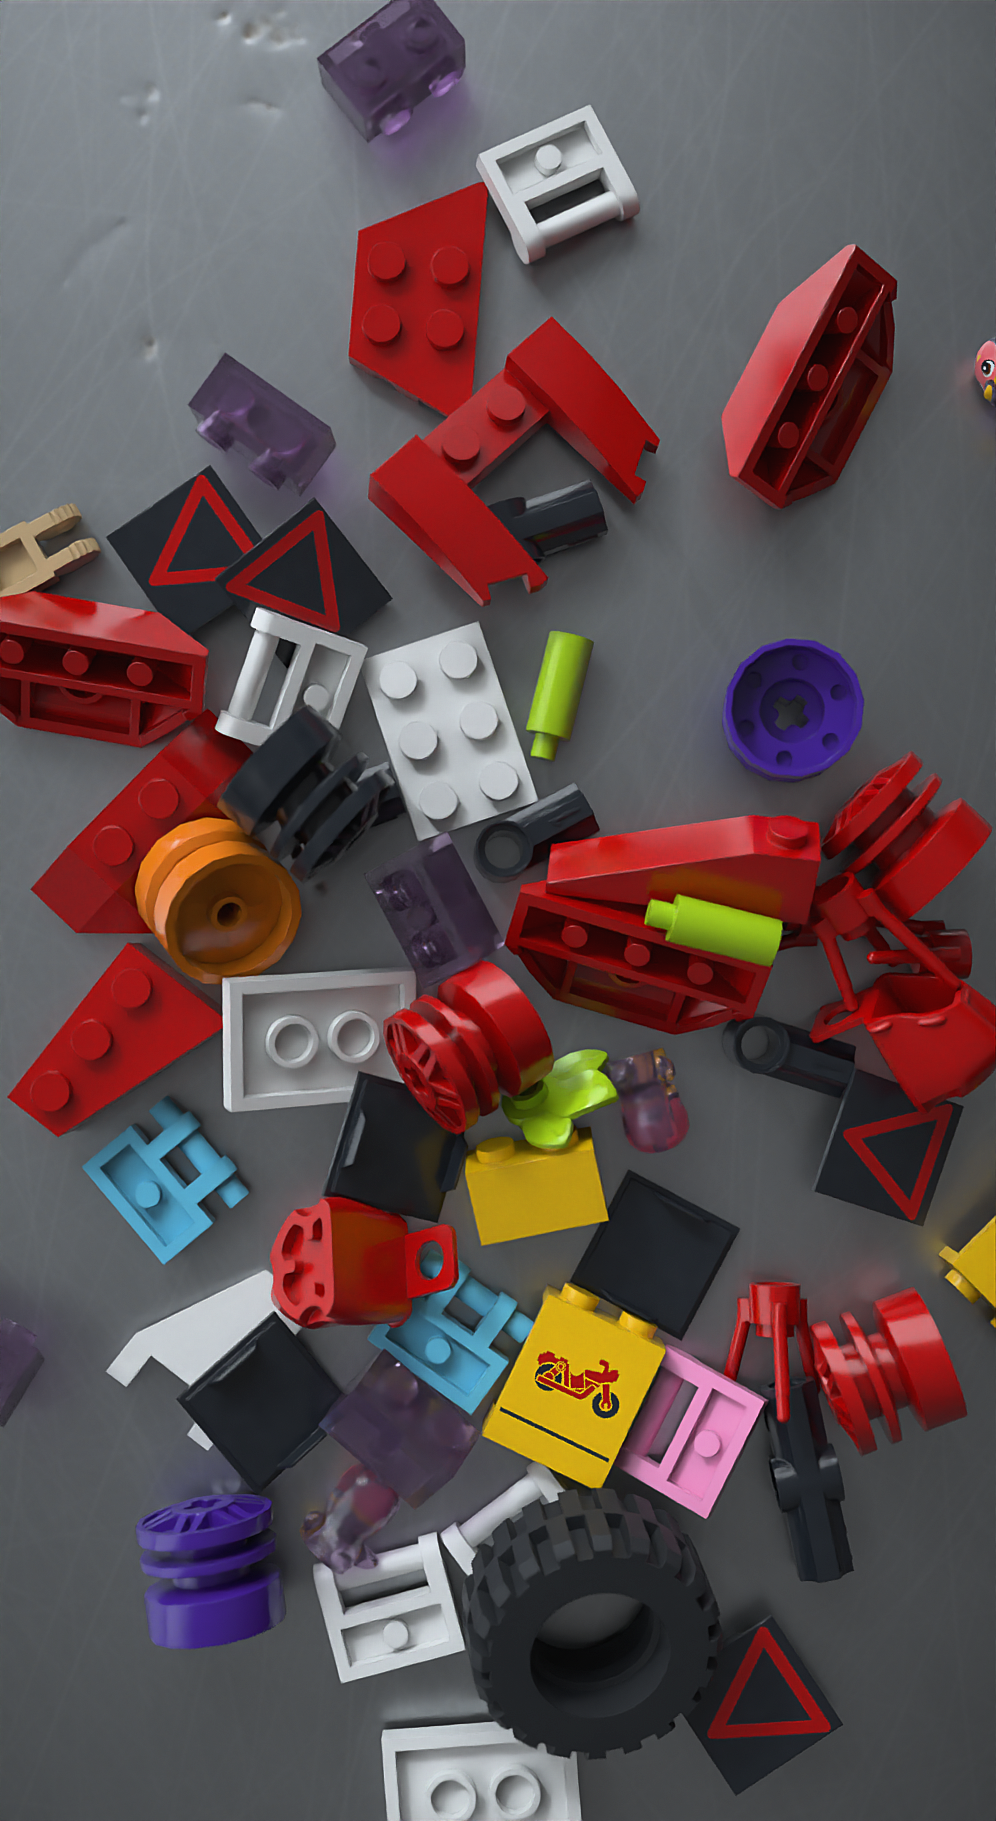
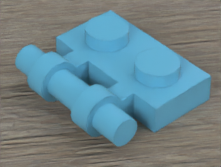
[82,1095,250,1265]
[367,1248,534,1415]

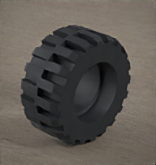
[461,1488,723,1760]

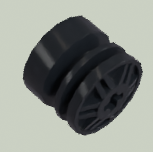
[217,704,395,884]

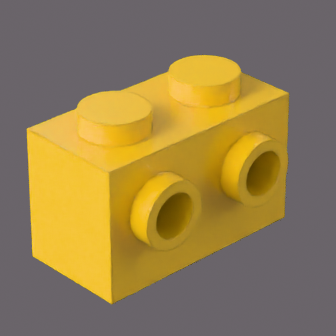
[465,1125,609,1246]

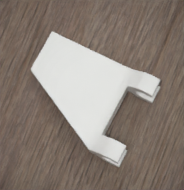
[106,1269,302,1451]

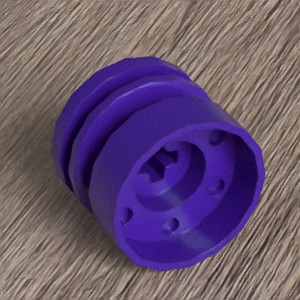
[722,638,864,783]
[135,1494,286,1649]

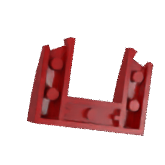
[368,316,660,607]

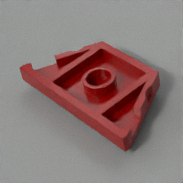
[348,182,489,417]

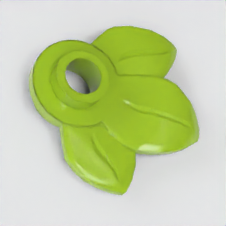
[501,1049,619,1149]

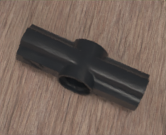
[759,1376,854,1583]

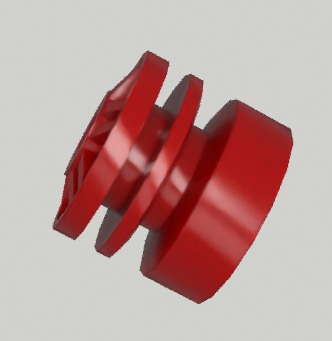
[820,751,992,923]
[383,959,555,1134]
[809,1287,968,1457]

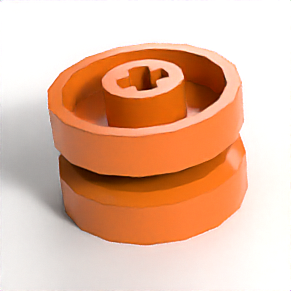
[135,817,302,985]

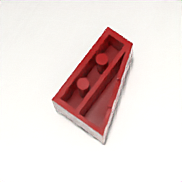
[7,943,223,1137]

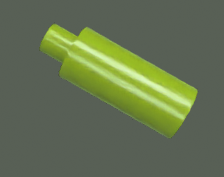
[526,631,594,762]
[645,894,782,967]

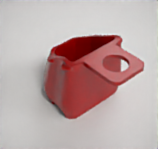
[810,972,996,1114]
[270,1197,459,1329]

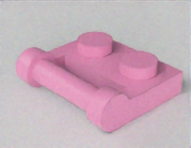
[613,1344,769,1519]

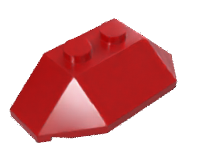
[721,244,897,509]
[0,591,209,748]
[30,708,254,934]
[504,880,773,1035]

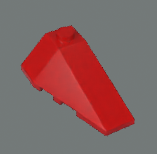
[545,815,821,925]

